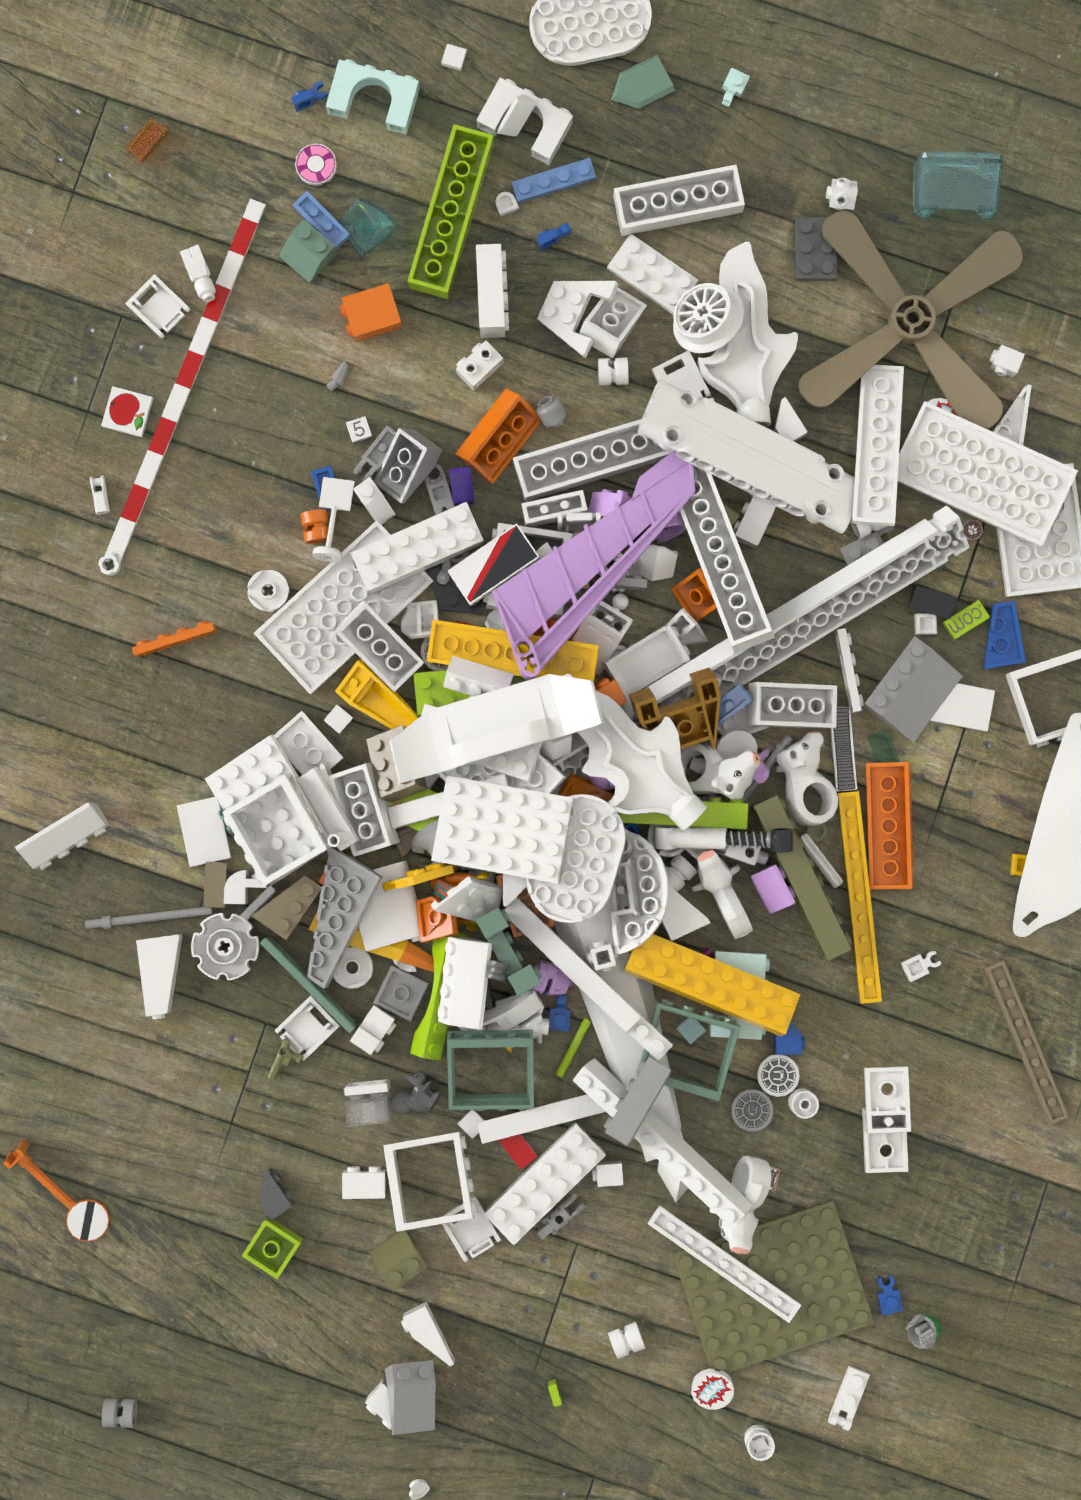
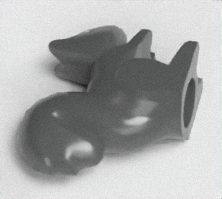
[391,1072,442,1115]

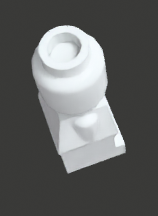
[180,245,216,302]

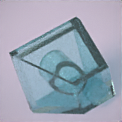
[339,197,397,257]

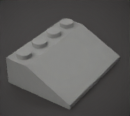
[863,636,963,743]

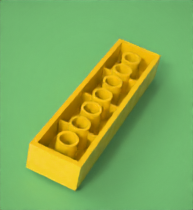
[623,934,801,1037]

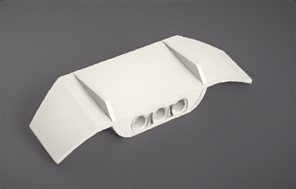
[390,674,604,783]

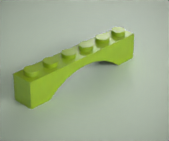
[410,933,467,1061]

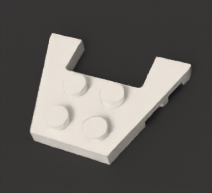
[537,281,618,358]

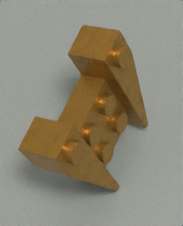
[629,667,721,749]

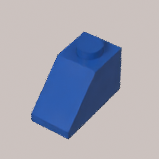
[773,1023,805,1055]

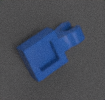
[291,81,328,112]
[549,994,571,1032]

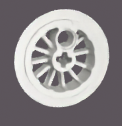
[673,283,744,353]

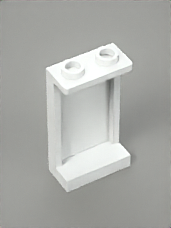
[602,624,690,699]

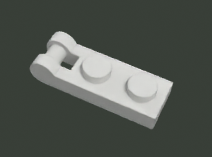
[828,1365,870,1431]

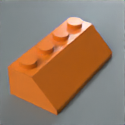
[455,389,541,484]

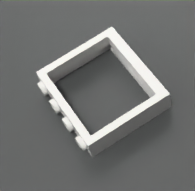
[483,523,573,619]
[1005,649,1081,748]
[222,773,332,886]
[383,1132,477,1232]

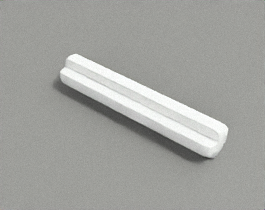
[801,833,843,888]

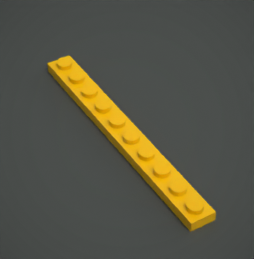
[837,791,882,1004]

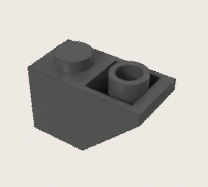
[259,1168,294,1221]

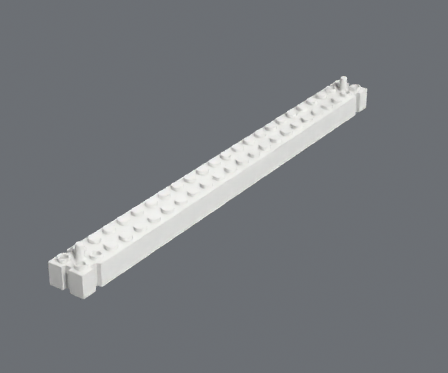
[540,506,970,795]

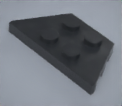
[426,567,487,615]

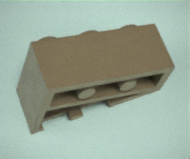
[252,875,322,940]

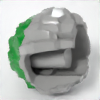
[906,1314,941,1349]

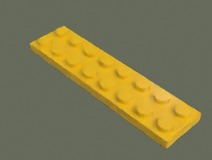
[427,619,600,683]

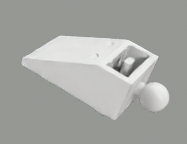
[572,594,633,676]

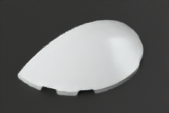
[610,829,669,955]

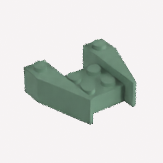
[476,907,542,996]

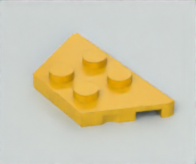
[382,862,460,891]

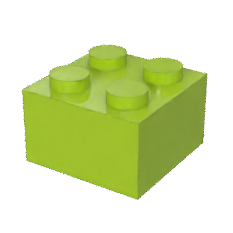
[242,1216,304,1279]

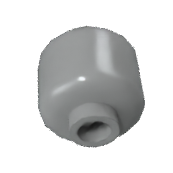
[536,396,567,428]

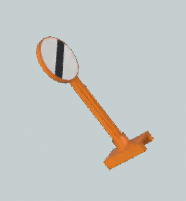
[3,1138,110,1242]

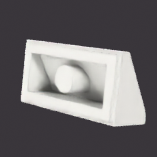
[497,94,536,136]

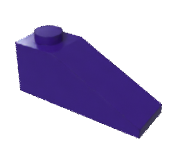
[449,467,475,507]

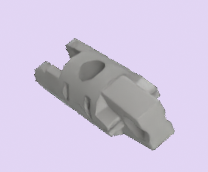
[537,1193,586,1240]

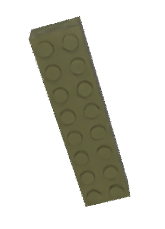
[750,795,852,961]

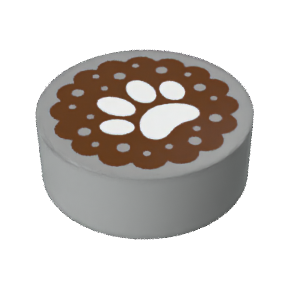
[961,519,983,541]

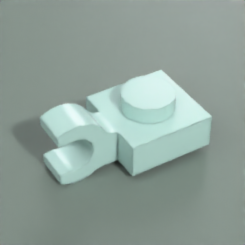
[722,68,750,107]

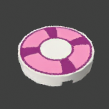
[295,144,337,186]

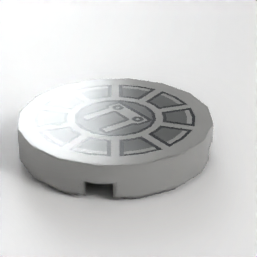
[731,1089,773,1132]

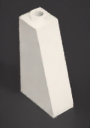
[136,934,182,1019]

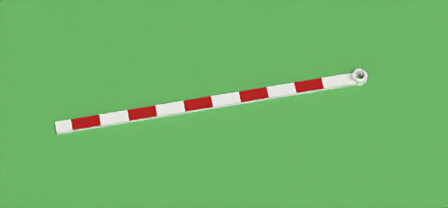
[98,199,266,576]

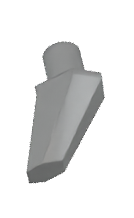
[326,361,349,392]

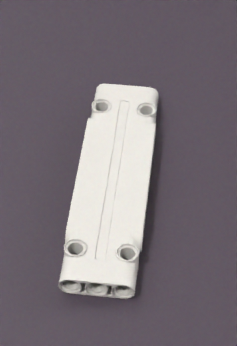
[637,379,855,534]

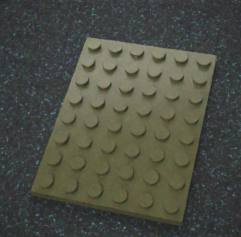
[672,1199,875,1373]

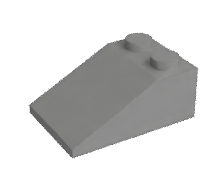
[373,428,442,504]
[385,1360,436,1435]

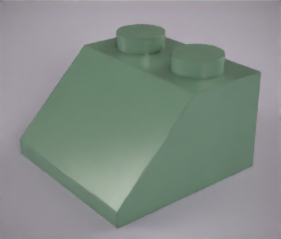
[279,219,337,284]

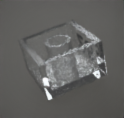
[344,1092,393,1127]

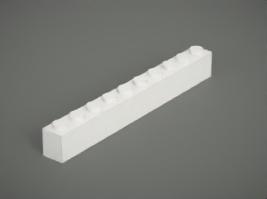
[572,1058,754,1229]

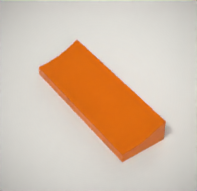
[866,762,915,889]

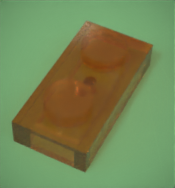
[125,117,168,163]

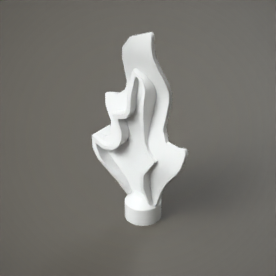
[697,241,798,427]
[564,674,707,831]

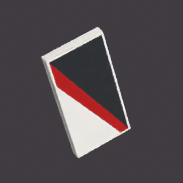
[448,523,541,606]

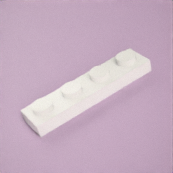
[834,628,864,713]

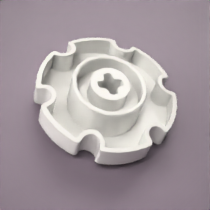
[191,913,260,980]

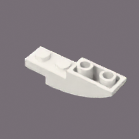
[458,990,543,1031]

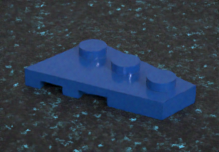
[983,601,1026,670]

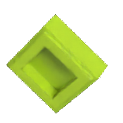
[548,1379,562,1407]

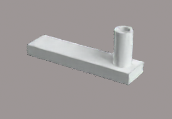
[297,767,360,852]

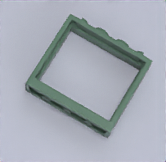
[636,999,740,1101]
[447,1030,534,1111]

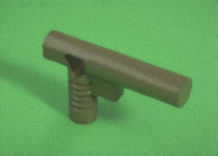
[267,1039,304,1080]

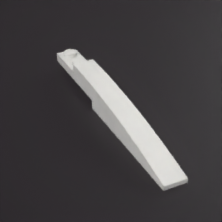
[505,897,673,1061]

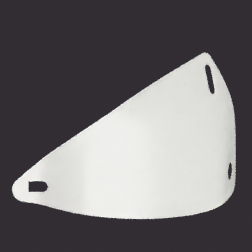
[1013,713,1081,937]

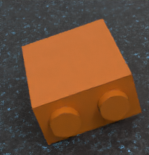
[339,283,403,342]

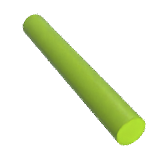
[555,1017,592,1078]

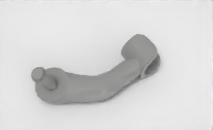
[437,559,452,584]

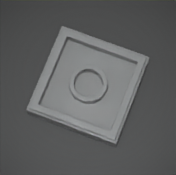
[373,965,430,1022]

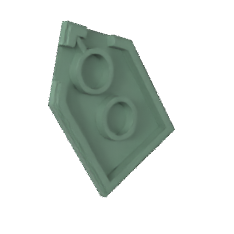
[611,55,675,110]

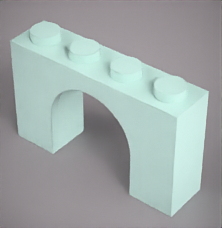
[326,59,420,135]
[709,951,770,1040]

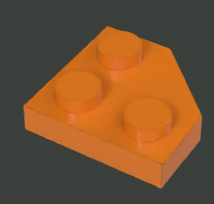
[416,896,458,943]

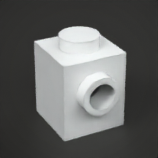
[989,345,1025,378]

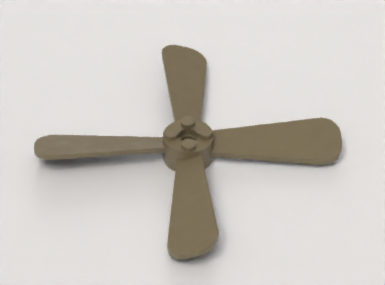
[798,210,1023,430]

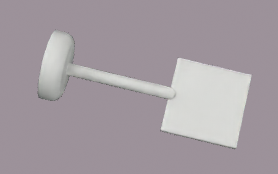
[312,477,355,562]

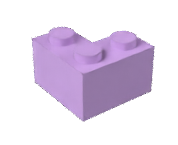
[588,489,632,519]

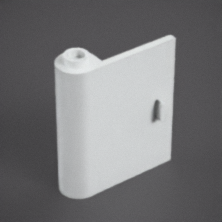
[359,861,420,951]

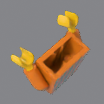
[430,872,490,932]

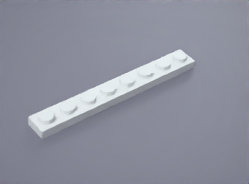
[648,1205,801,1323]

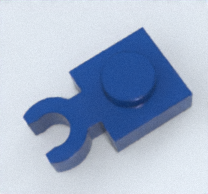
[537,222,572,251]
[877,1274,903,1315]

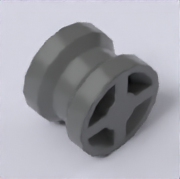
[485,960,510,982]

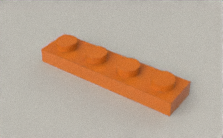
[132,621,218,658]

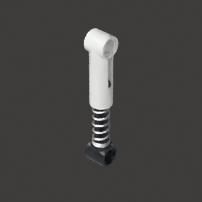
[654,825,793,852]

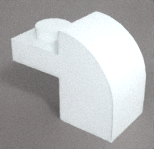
[224,870,269,904]

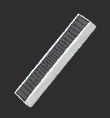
[830,706,857,792]

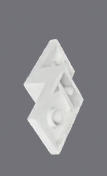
[862,1066,911,1173]

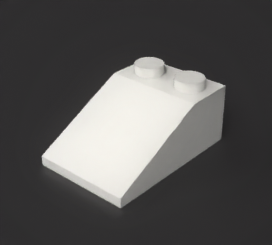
[579,287,647,359]

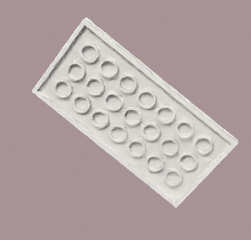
[897,401,1078,547]
[254,521,434,695]

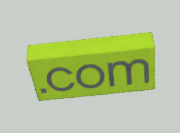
[943,600,990,640]

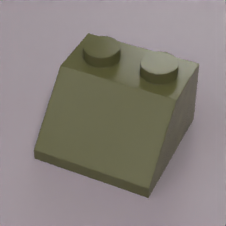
[370,1230,429,1292]

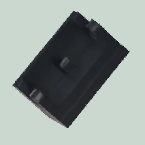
[908,584,957,619]

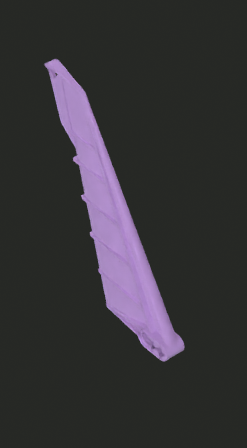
[492,450,695,680]

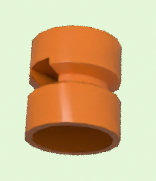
[300,509,329,544]

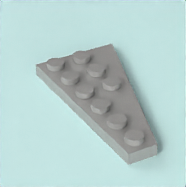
[307,847,383,988]

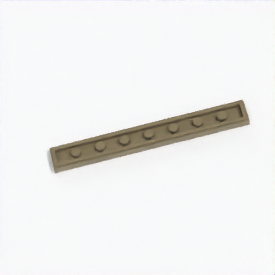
[983,960,1070,1126]

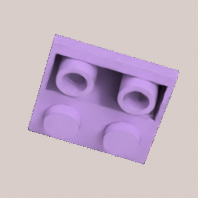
[749,865,796,914]

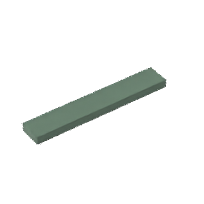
[260,936,358,1033]

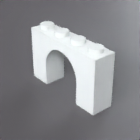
[476,78,573,165]

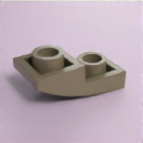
[204,862,227,908]

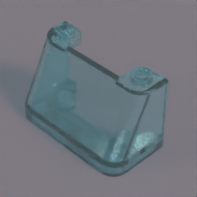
[913,152,1003,219]

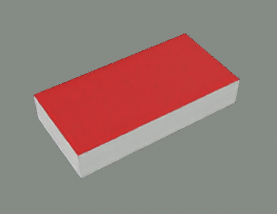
[498,1134,538,1170]

